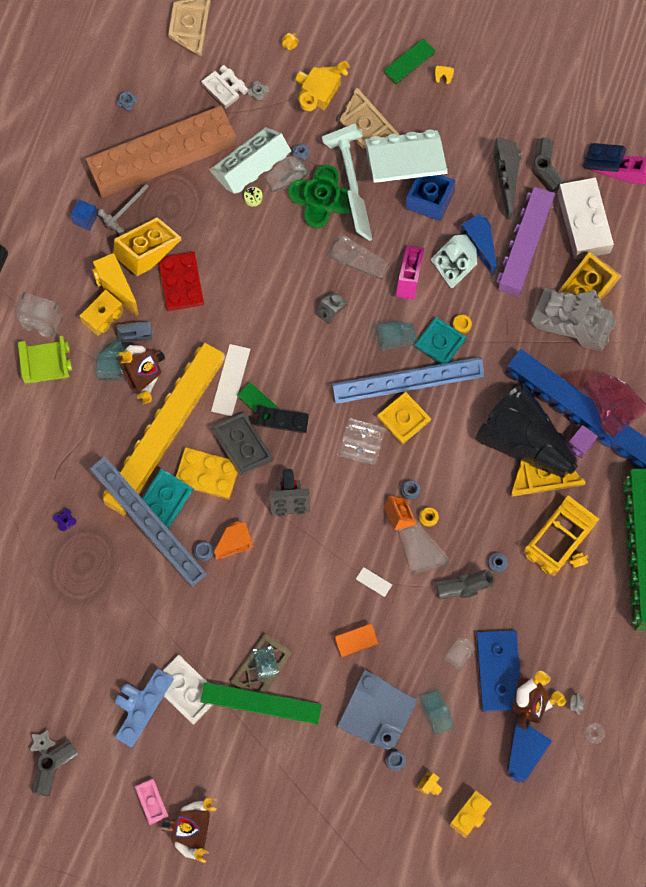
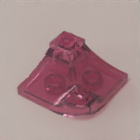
[583,372,646,438]

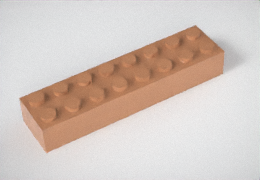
[86,105,237,199]

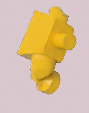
[295,61,350,111]

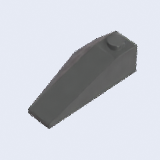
[493,137,522,220]

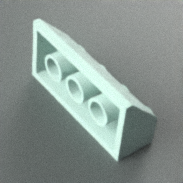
[209,127,291,194]

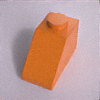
[214,521,253,560]

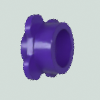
[54,509,77,531]

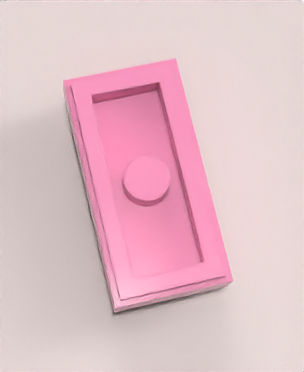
[135,779,169,825]

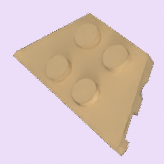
[168,0,211,56]
[340,88,399,149]

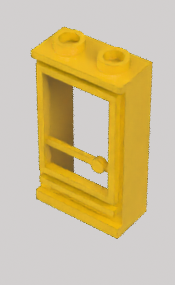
[524,496,599,576]

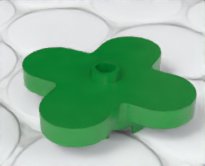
[288,165,352,229]

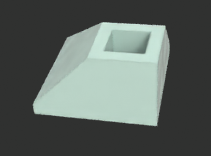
[431,234,477,288]

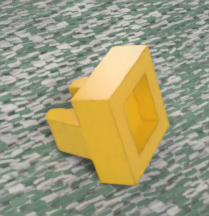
[435,65,454,84]
[416,772,443,795]

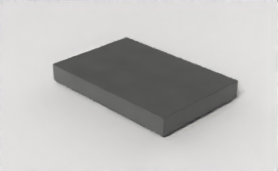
[211,412,274,476]

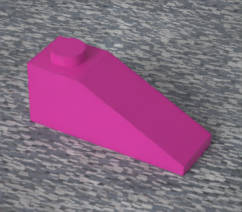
[593,156,646,184]
[396,245,425,300]

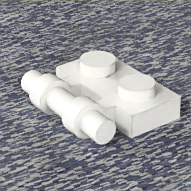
[201,65,248,109]

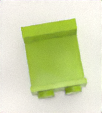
[18,336,72,384]

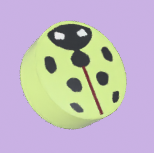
[244,187,263,206]

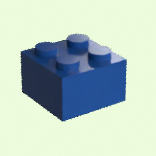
[407,175,455,221]

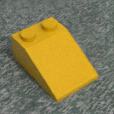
[113,217,181,276]
[557,252,622,301]
[92,253,139,316]

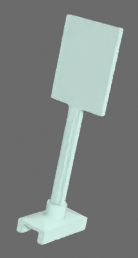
[322,124,373,241]

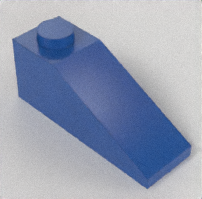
[461,213,497,274]

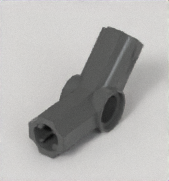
[533,138,565,192]
[437,569,495,600]
[32,740,78,796]

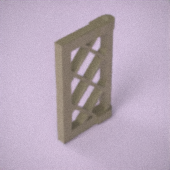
[230,633,293,694]

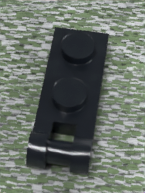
[254,406,309,434]

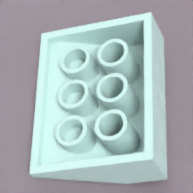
[365,130,447,183]

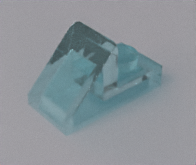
[421,690,454,735]

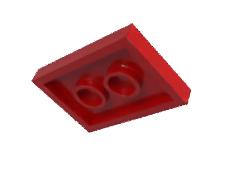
[159,251,204,311]

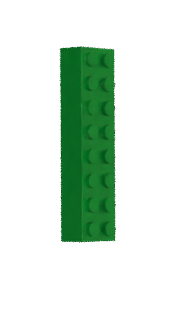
[622,469,646,631]

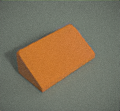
[384,496,417,530]
[335,624,378,658]

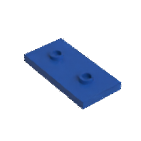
[477,630,520,712]

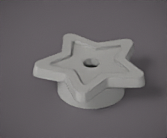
[30,730,56,755]

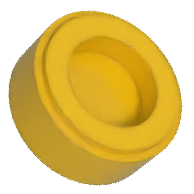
[453,315,472,334]

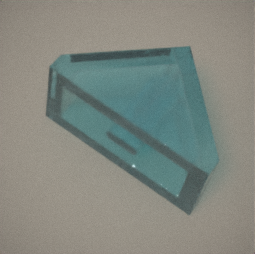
[253,647,279,680]

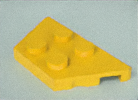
[511,461,586,497]

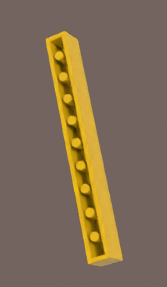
[103,343,225,516]

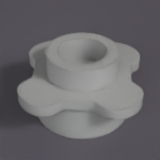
[248,81,269,101]
[570,693,585,715]

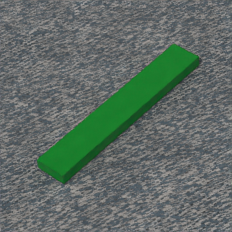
[200,682,322,725]

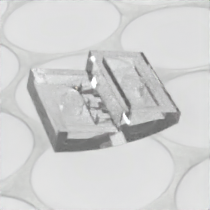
[338,418,386,466]

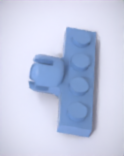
[115,668,174,748]

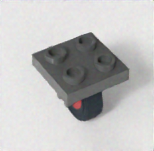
[270,469,310,517]

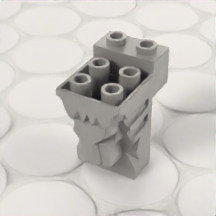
[531,288,616,352]

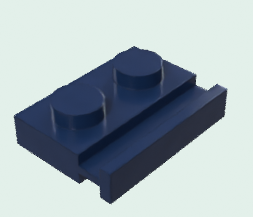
[583,143,626,172]

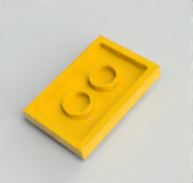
[176,447,238,500]

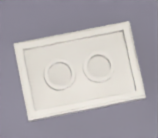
[163,655,213,725]

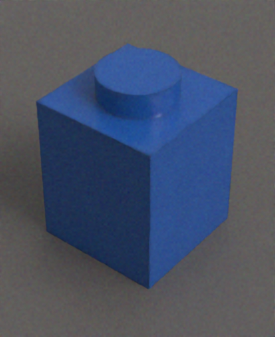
[71,199,98,231]

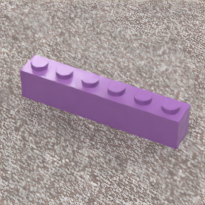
[496,187,555,297]

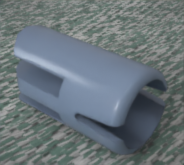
[117,321,152,343]

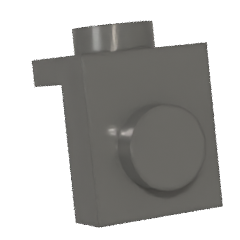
[316,291,348,324]

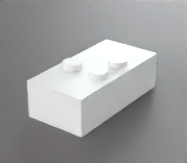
[557,178,614,260]

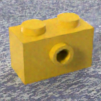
[80,290,124,336]
[449,791,492,838]

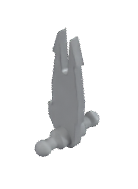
[98,184,149,236]

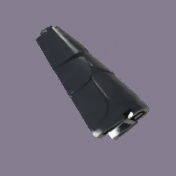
[475,384,578,478]

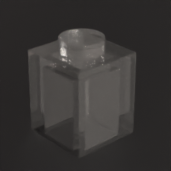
[444,637,475,671]

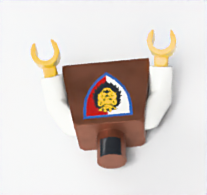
[117,345,165,405]
[512,671,566,729]
[161,798,217,863]

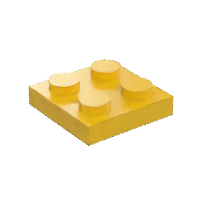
[377,392,431,445]

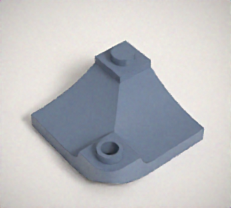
[337,670,418,750]

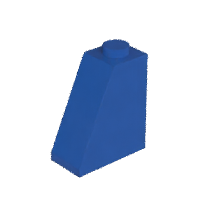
[507,718,552,783]

